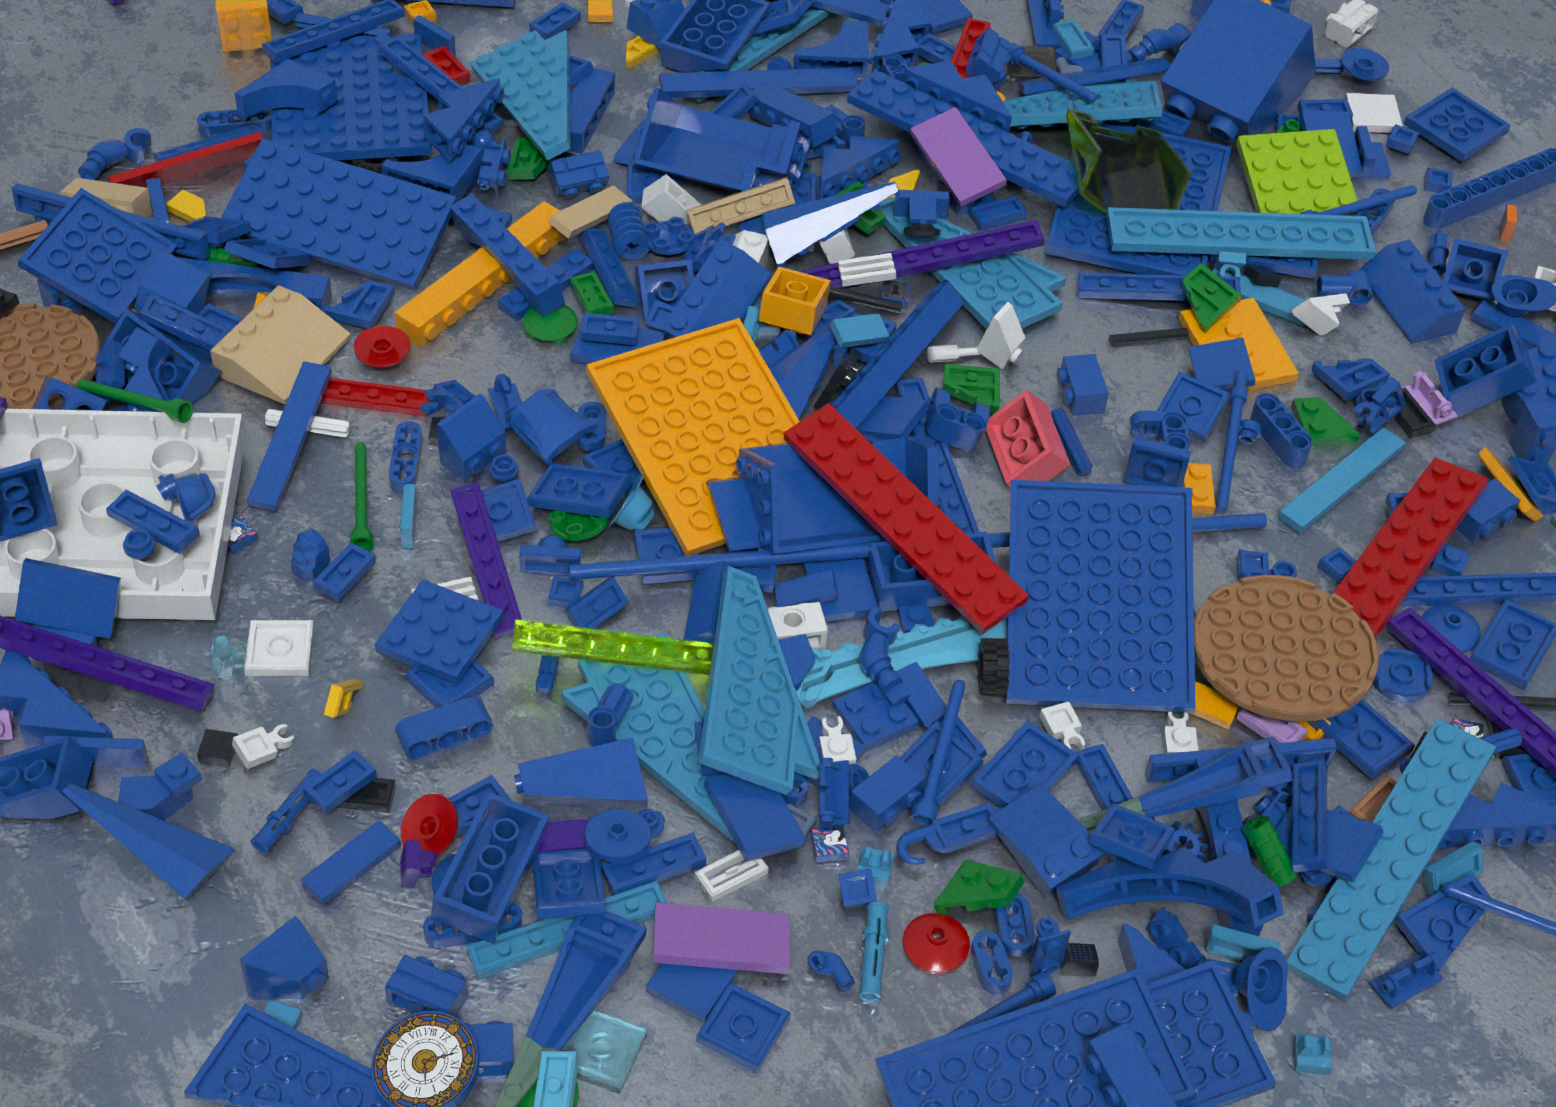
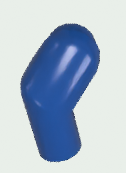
[807,951,855,991]

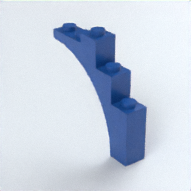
[1056,846,1284,928]

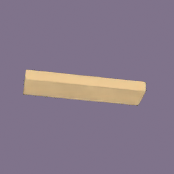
[686,177,795,234]
[549,185,633,239]

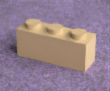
[60,178,152,217]

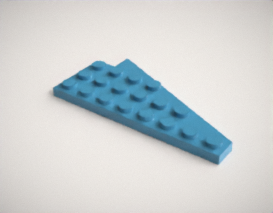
[470,30,570,160]
[1003,78,1162,128]
[879,197,1066,330]
[698,566,820,795]
[561,632,734,842]

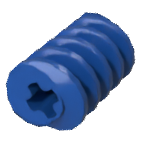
[608,202,649,261]

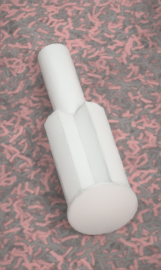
[926,345,980,363]

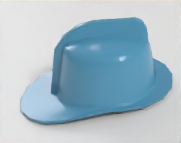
[609,473,654,531]

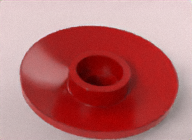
[354,326,411,368]
[401,794,458,857]
[902,913,970,973]

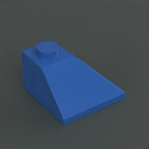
[240,916,329,1000]

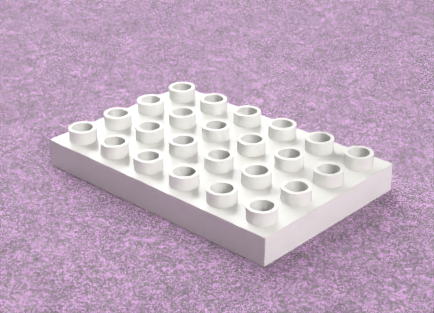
[0,409,246,621]

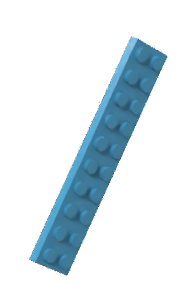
[1106,207,1376,260]
[1286,718,1496,1002]

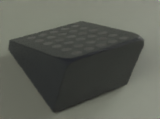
[1062,943,1099,976]

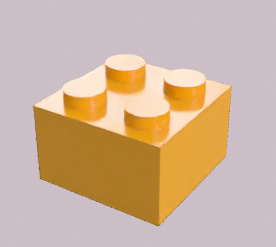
[215,0,272,52]
[759,267,831,335]

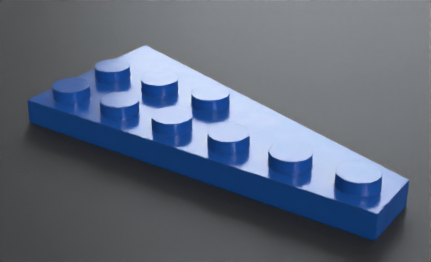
[184,1004,389,1107]

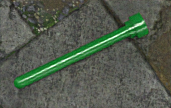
[76,379,193,423]
[349,442,374,552]

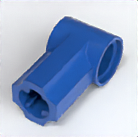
[825,104,865,149]
[1316,270,1373,306]
[587,683,633,746]

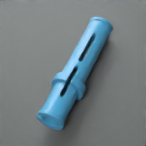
[859,901,889,1002]

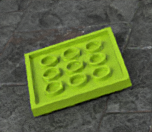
[1236,129,1359,216]

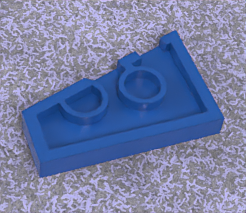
[1394,873,1491,971]

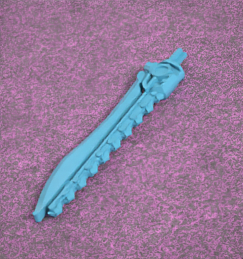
[796,615,1008,708]

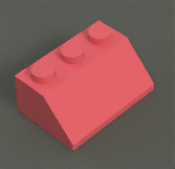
[986,389,1071,486]

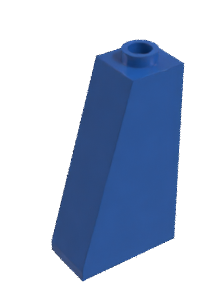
[514,737,648,809]

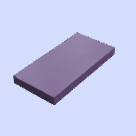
[910,107,1007,207]
[652,902,790,974]

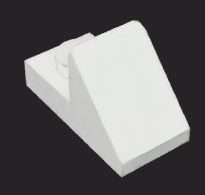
[1292,293,1350,336]

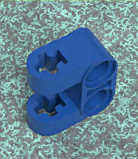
[926,387,990,451]
[1130,410,1190,450]

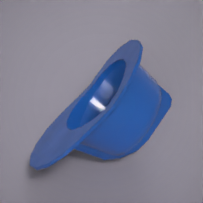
[1492,275,1556,317]
[171,473,216,528]
[1236,947,1288,1031]

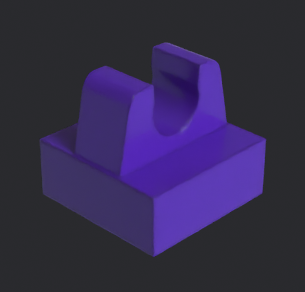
[399,840,436,888]

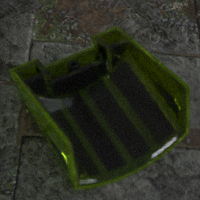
[1066,109,1191,213]

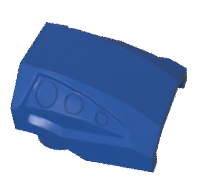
[509,389,593,465]

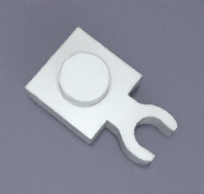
[1039,702,1085,750]
[1162,712,1199,754]
[819,716,856,764]
[232,724,294,769]

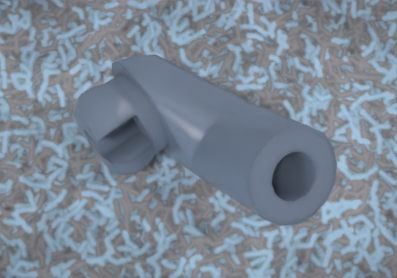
[1055,57,1084,74]

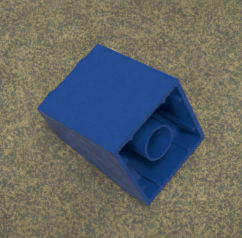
[1160,0,1316,144]

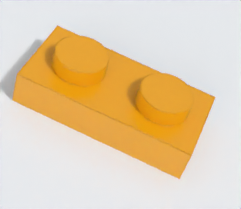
[1182,463,1215,515]

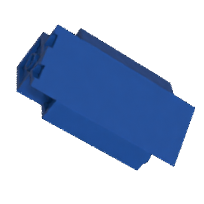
[613,87,813,193]
[707,435,939,554]

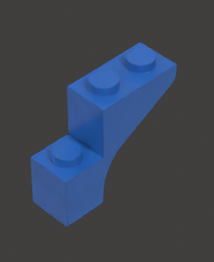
[118,327,171,412]

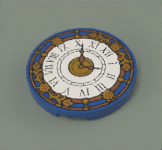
[371,1011,479,1107]

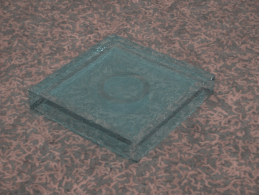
[562,1010,647,1094]

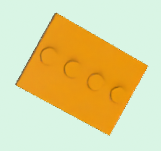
[1178,297,1299,393]

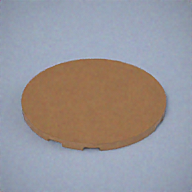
[0,303,101,409]
[1194,575,1379,722]

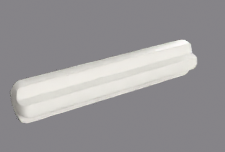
[265,409,350,438]

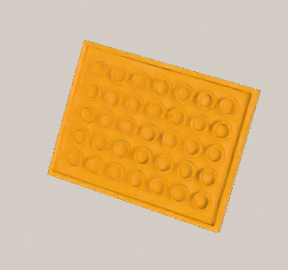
[585,318,800,556]

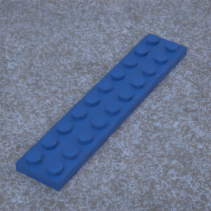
[847,70,1092,207]

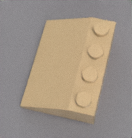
[210,285,351,405]

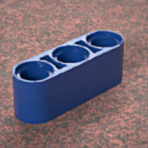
[1250,393,1313,468]
[395,696,494,760]

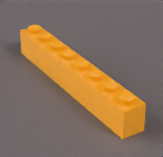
[394,201,566,348]

